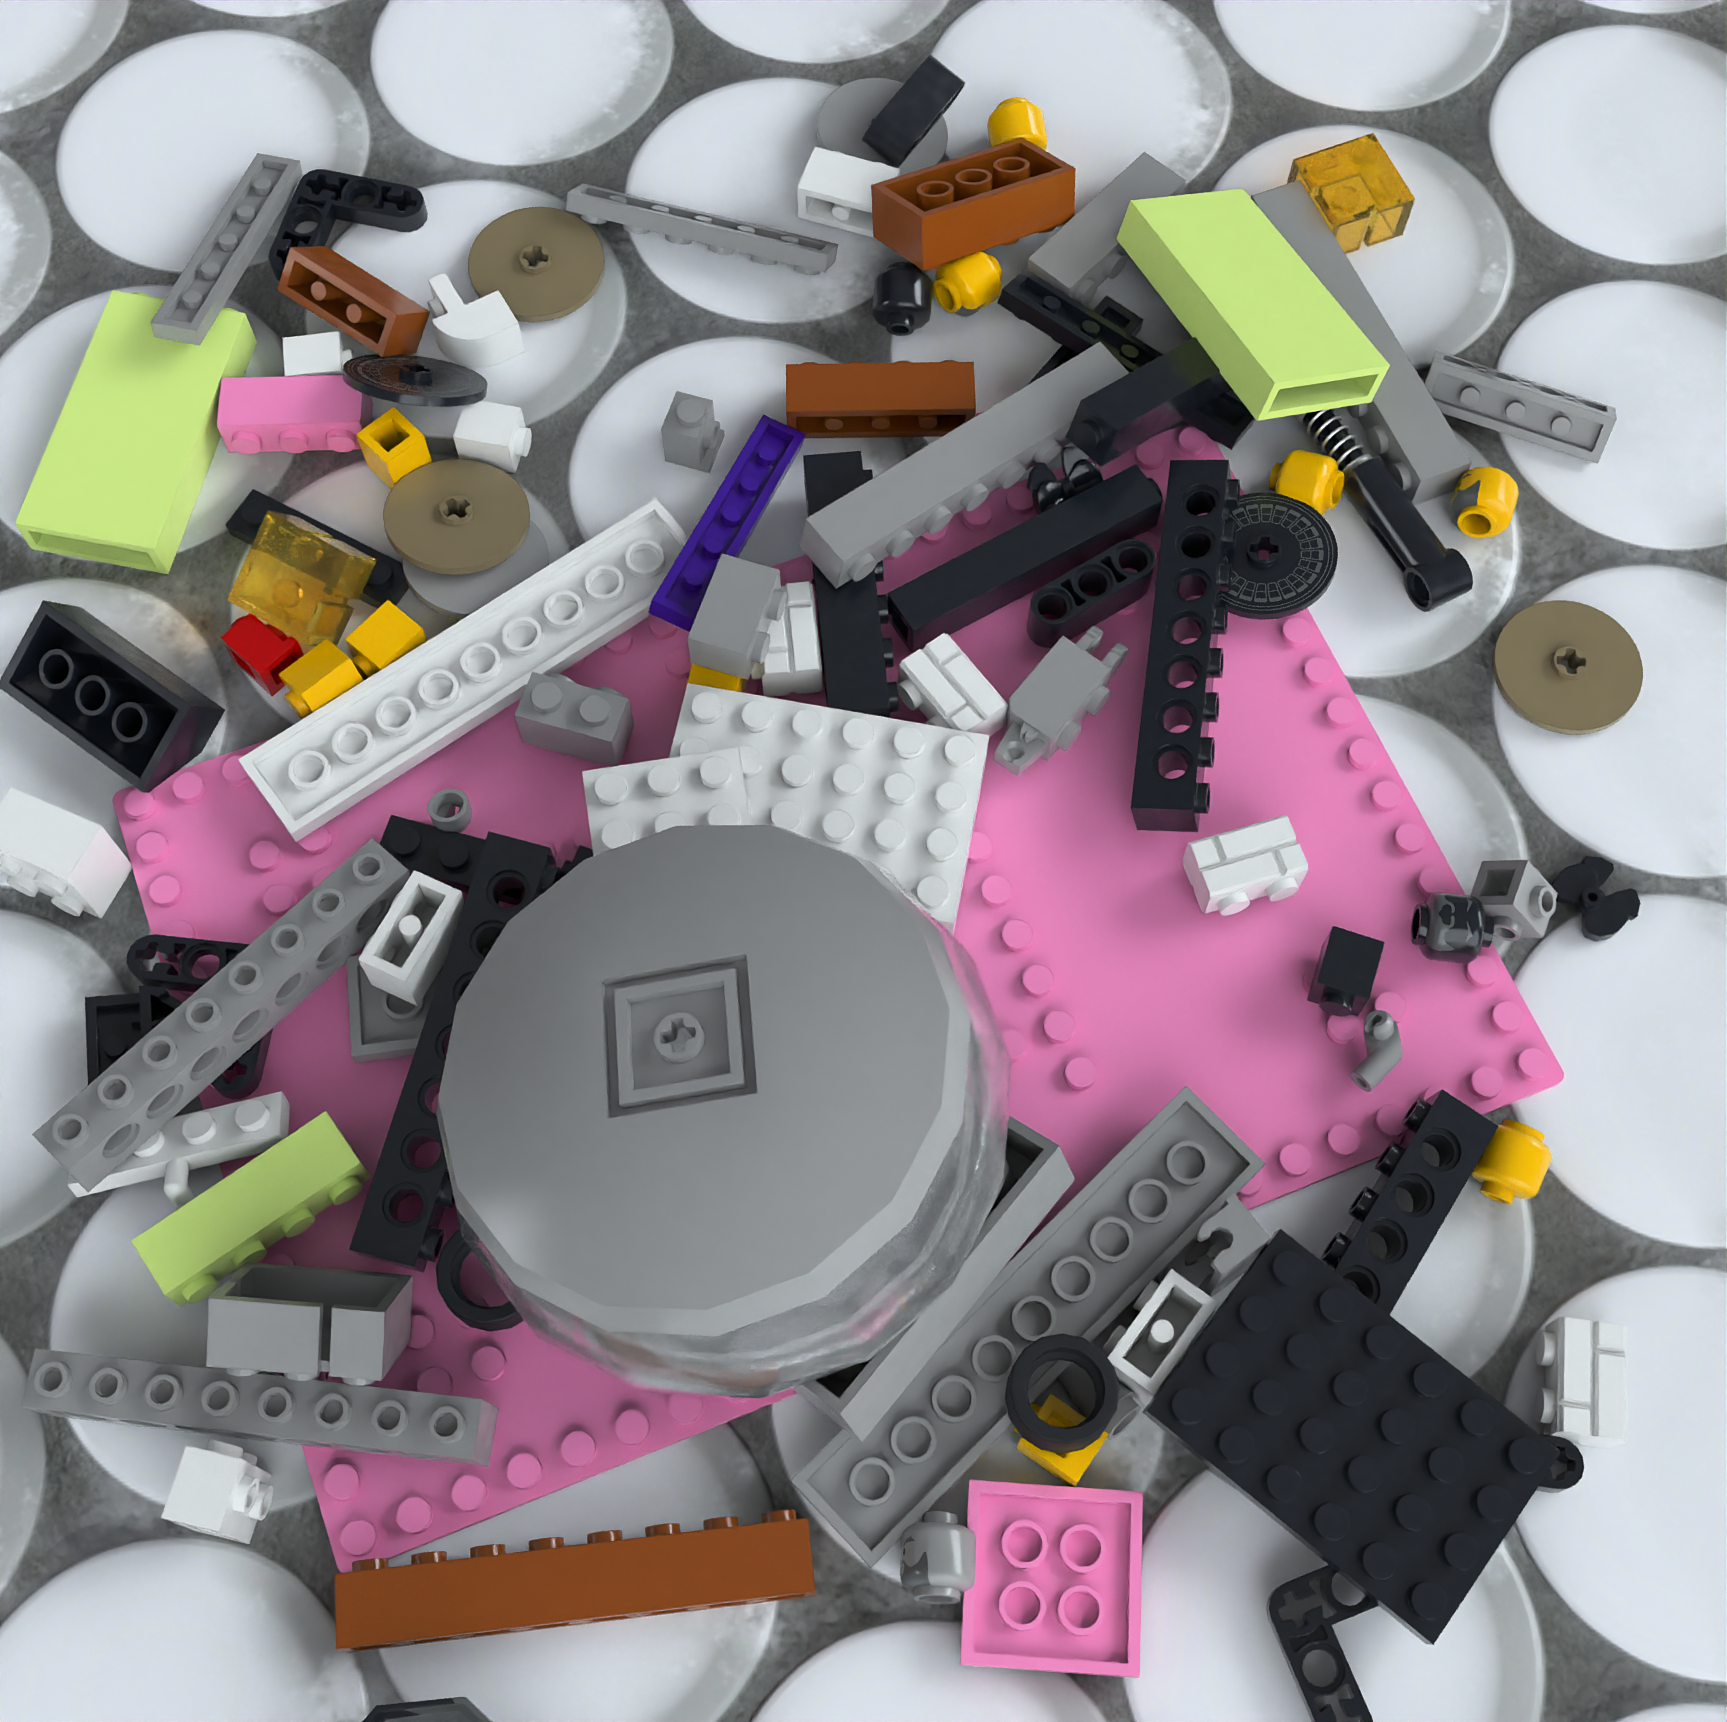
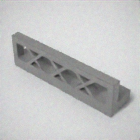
[1424,351,1617,464]

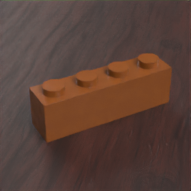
[786,360,976,438]

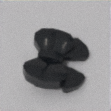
[1027,446,1104,515]
[1551,856,1640,942]

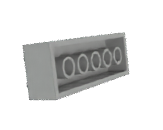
[791,1111,1075,1442]

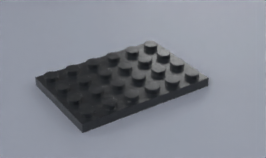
[1142,1229,1562,1645]

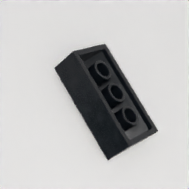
[0,600,225,793]

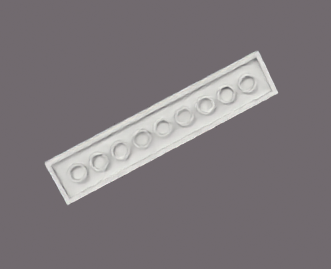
[238,498,689,842]

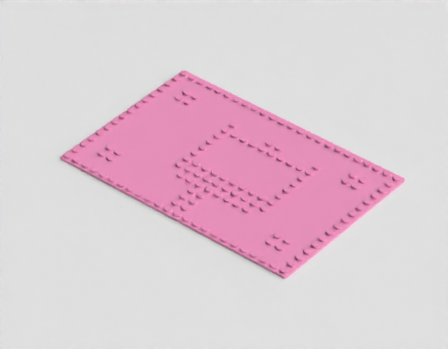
[113,423,1564,1573]

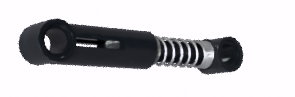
[1294,408,1473,612]

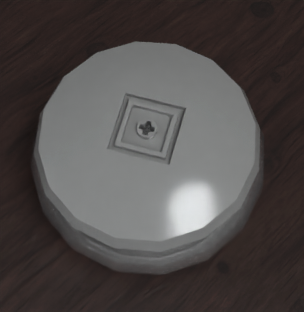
[436,825,1012,1398]

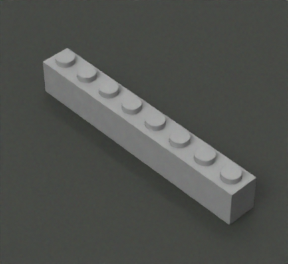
[1251,180,1472,505]
[799,342,1129,588]

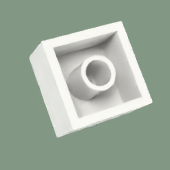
[0,786,132,919]

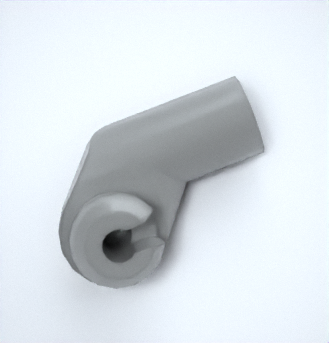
[1350,1010,1403,1092]

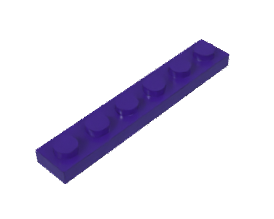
[648,414,806,632]

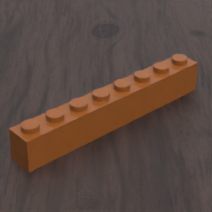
[334,1510,816,1653]

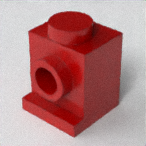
[220,612,304,696]

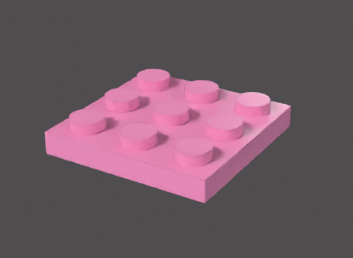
[959,1480,1143,1678]

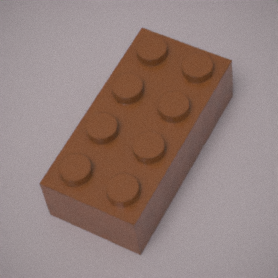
[871,138,1076,270]

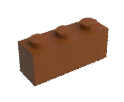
[277,246,430,357]

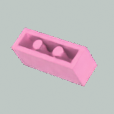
[217,375,373,455]

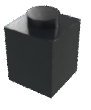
[1307,926,1385,1017]

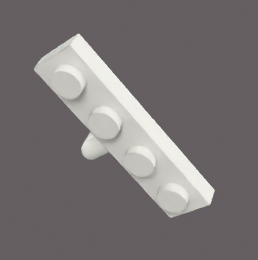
[67,1091,290,1210]

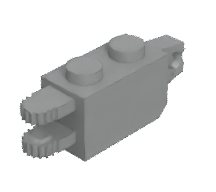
[994,626,1129,776]

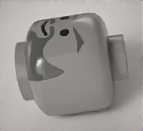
[900,1511,976,1605]

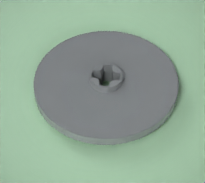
[817,78,948,176]
[402,514,549,619]

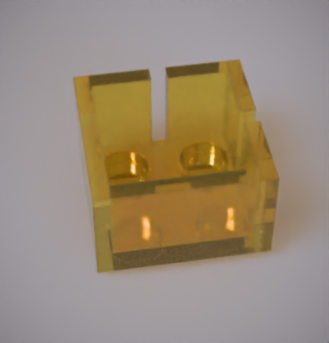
[1287,133,1415,254]
[227,510,377,647]

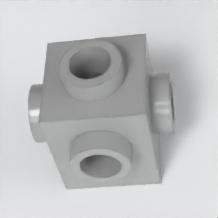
[1470,860,1558,941]

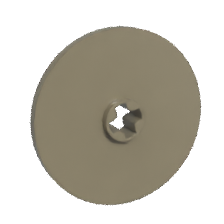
[468,207,605,322]
[383,459,530,575]
[1492,600,1643,735]

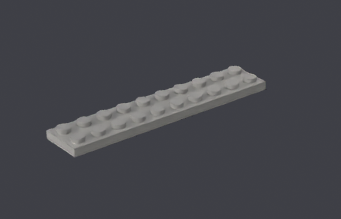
[790,1086,1266,1568]

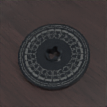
[343,354,488,407]
[1192,493,1338,620]

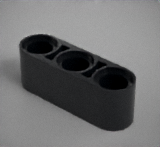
[862,55,966,168]
[1027,539,1156,648]

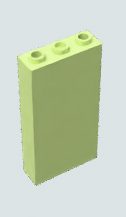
[1116,188,1390,421]
[14,290,257,574]

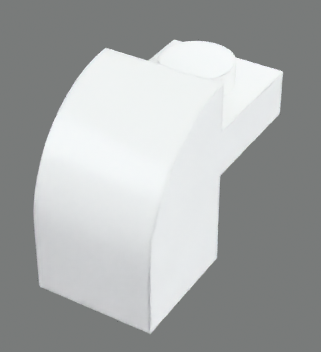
[427,272,525,368]

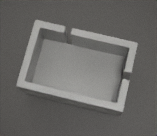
[206,1262,413,1386]

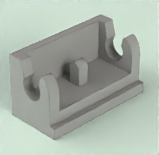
[1185,1193,1271,1297]

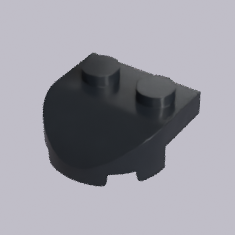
[85,985,182,1085]

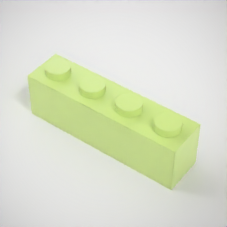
[131,1111,372,1307]

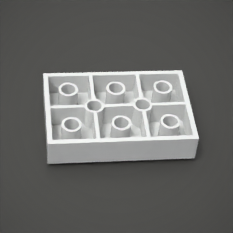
[669,683,989,946]

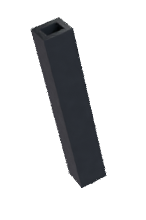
[1066,337,1232,467]
[887,464,1163,654]

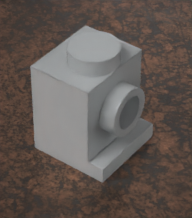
[661,391,725,473]

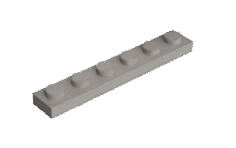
[151,153,303,346]
[566,183,838,275]

